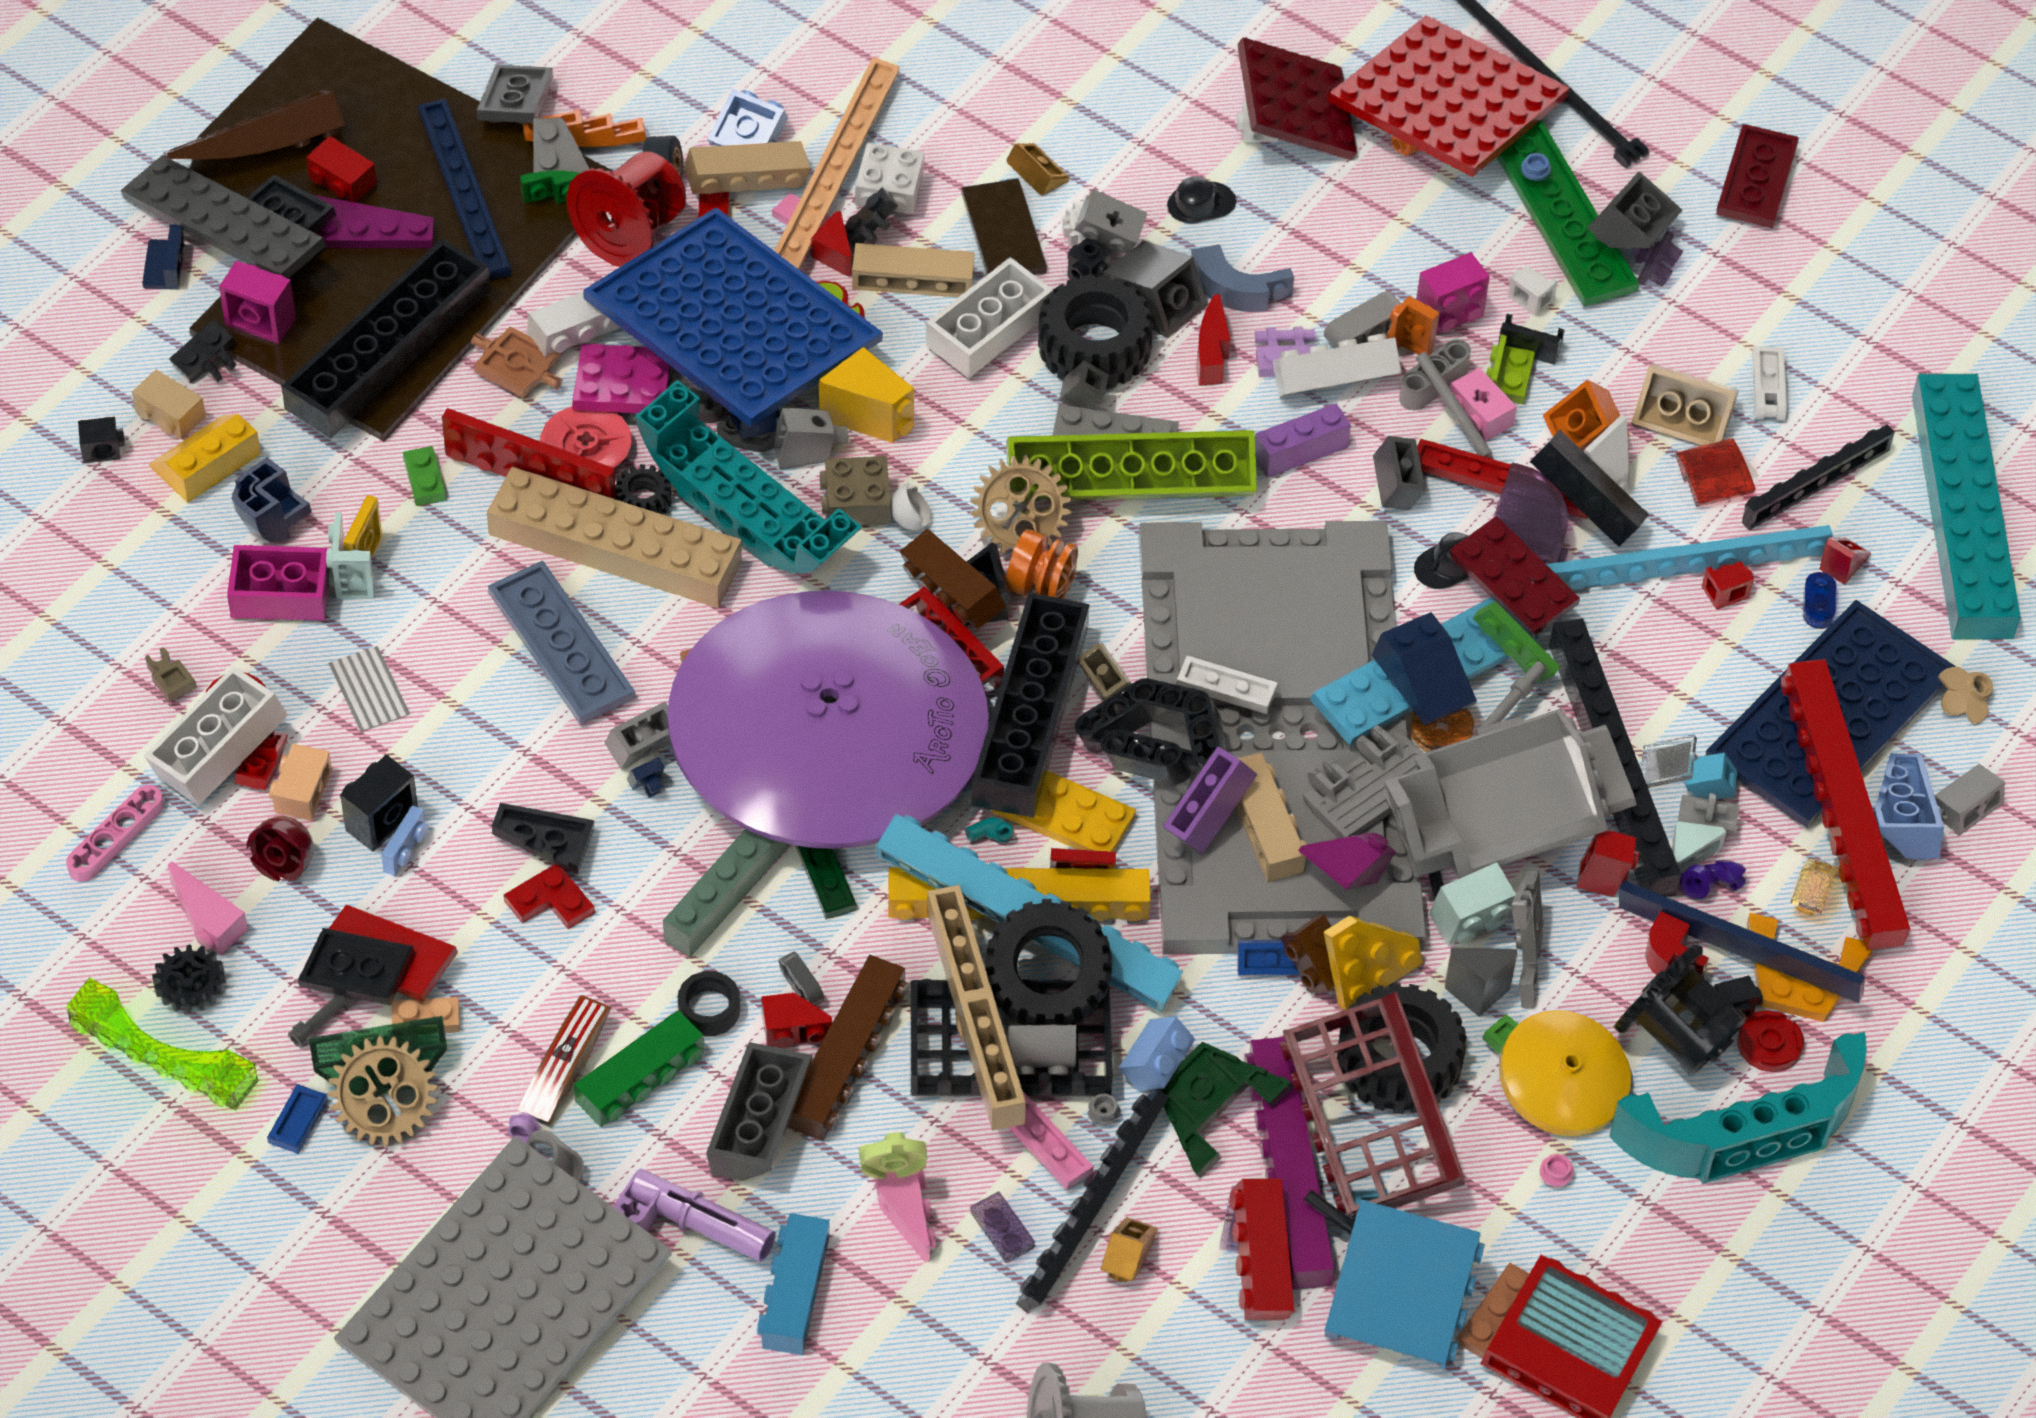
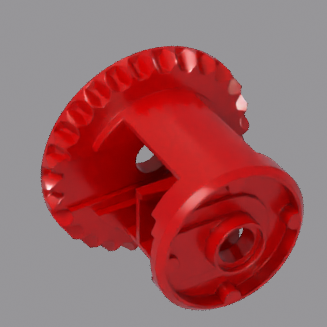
[567,152,686,267]

